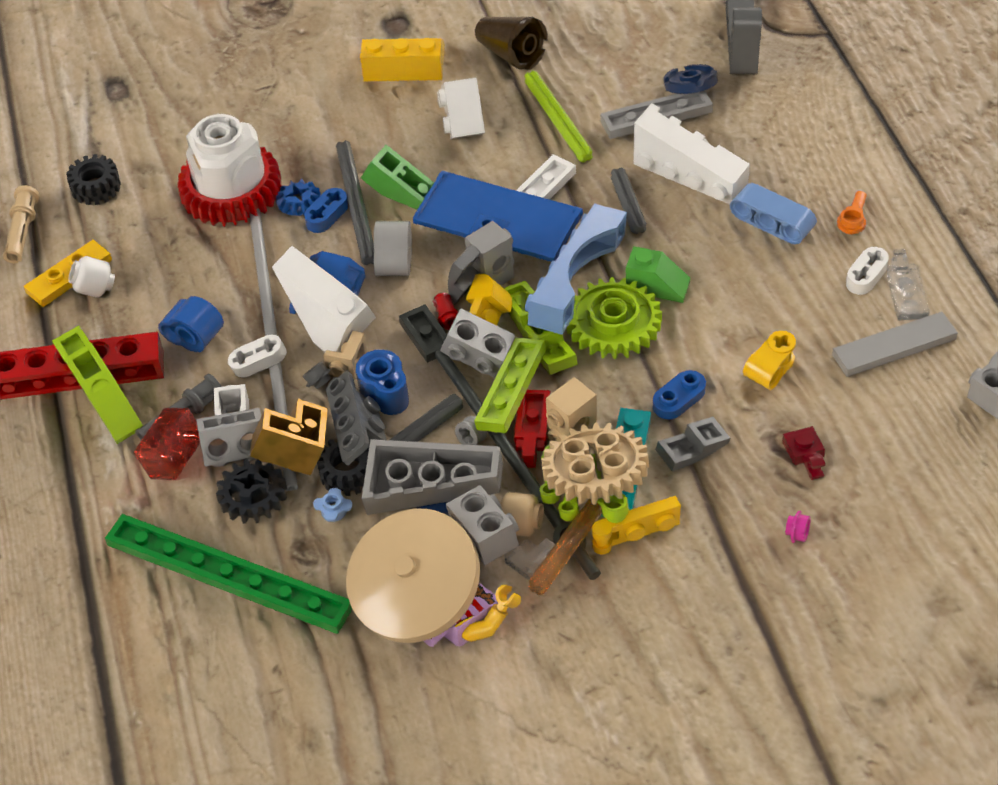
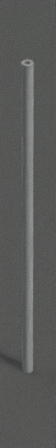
[249,209,298,491]

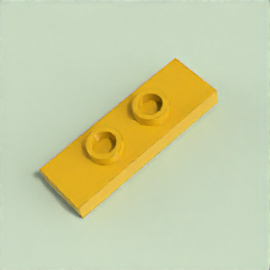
[23,239,112,307]

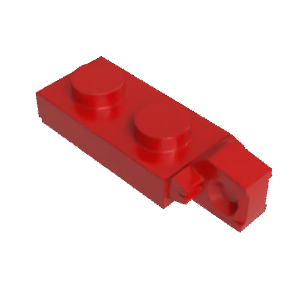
[514,390,551,468]

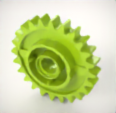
[567,277,662,359]

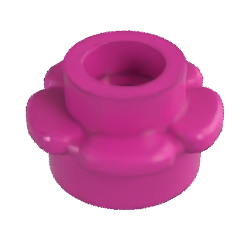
[785,511,811,543]

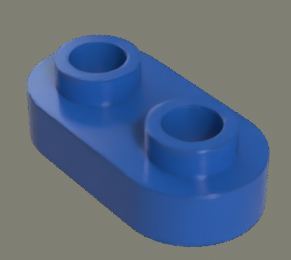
[653,370,706,419]

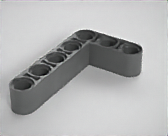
[725,0,762,74]

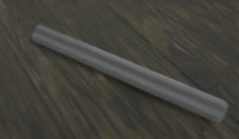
[336,140,374,265]

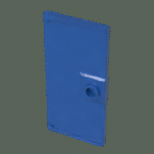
[413,170,583,262]

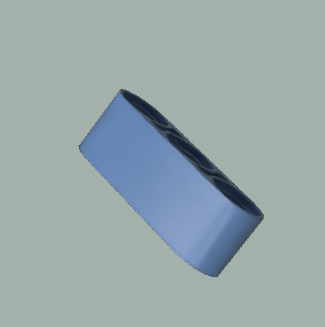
[730,183,817,244]

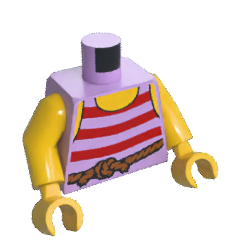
[424,583,521,647]

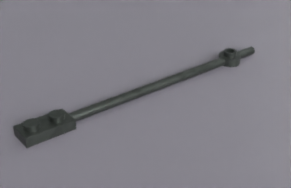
[399,304,601,580]

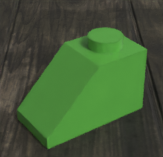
[626,246,690,303]

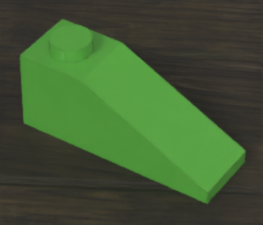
[361,144,434,210]

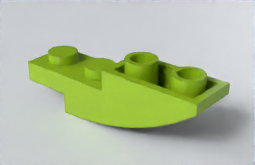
[52,325,143,444]

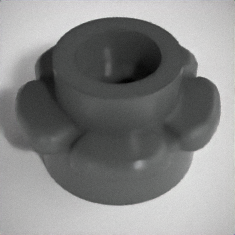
[303,361,331,389]

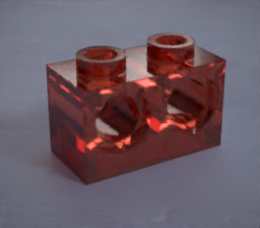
[133,408,200,480]

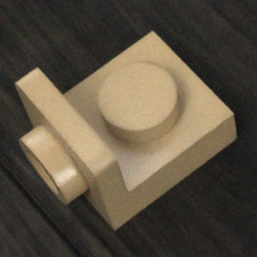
[323,331,367,380]

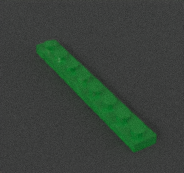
[105,514,352,634]

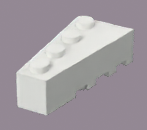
[634,103,750,204]

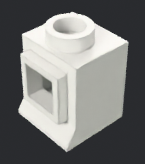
[214,384,249,416]

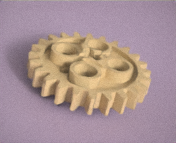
[541,423,649,505]

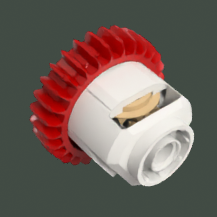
[177,114,282,227]

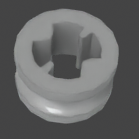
[455,416,487,445]

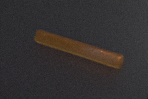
[528,499,602,595]

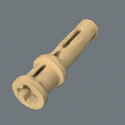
[3,185,40,263]

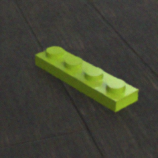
[474,337,546,433]

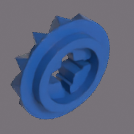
[276,179,321,216]

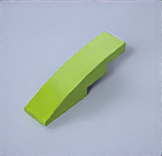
[504,281,578,375]

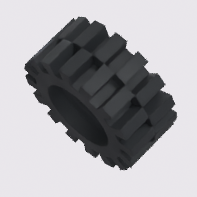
[66,154,121,205]
[317,439,369,496]

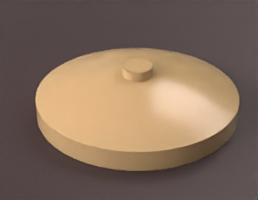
[346,509,480,643]

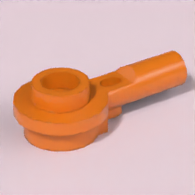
[837,191,867,235]

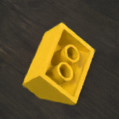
[360,38,445,82]

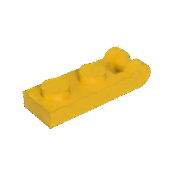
[592,495,681,555]

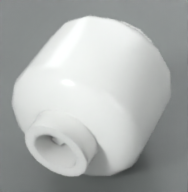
[69,256,115,298]

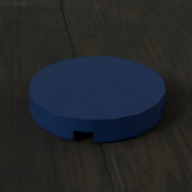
[663,64,718,94]

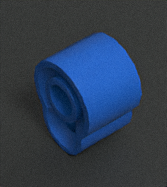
[158,296,224,352]
[356,350,409,415]

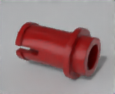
[433,292,459,330]

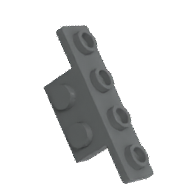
[326,371,387,465]

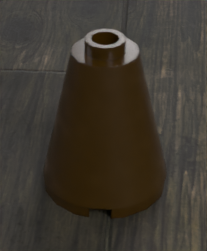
[475,17,548,70]

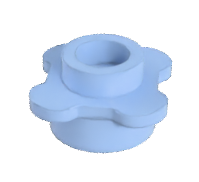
[313,488,352,522]

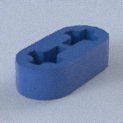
[304,188,348,233]

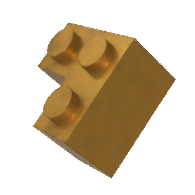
[250,399,328,476]

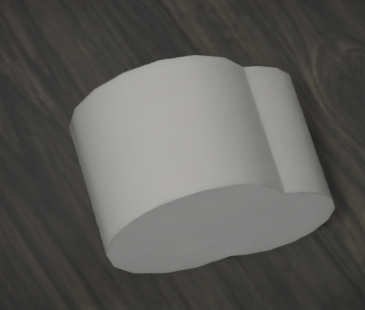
[374,221,412,276]

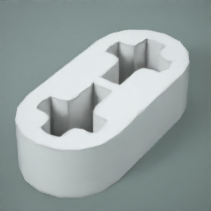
[846,247,889,295]
[228,334,287,378]

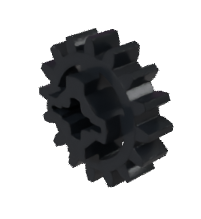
[216,459,287,524]

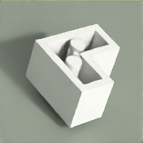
[437,78,485,139]

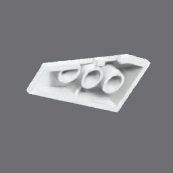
[272,246,376,353]

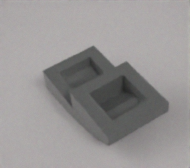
[448,245,481,305]
[655,417,730,472]

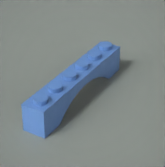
[525,204,627,335]

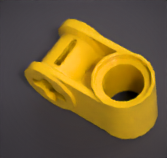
[743,330,796,390]

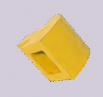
[466,274,512,326]

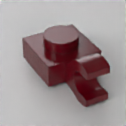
[782,426,826,480]

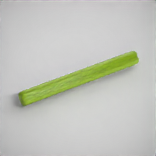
[524,70,593,163]

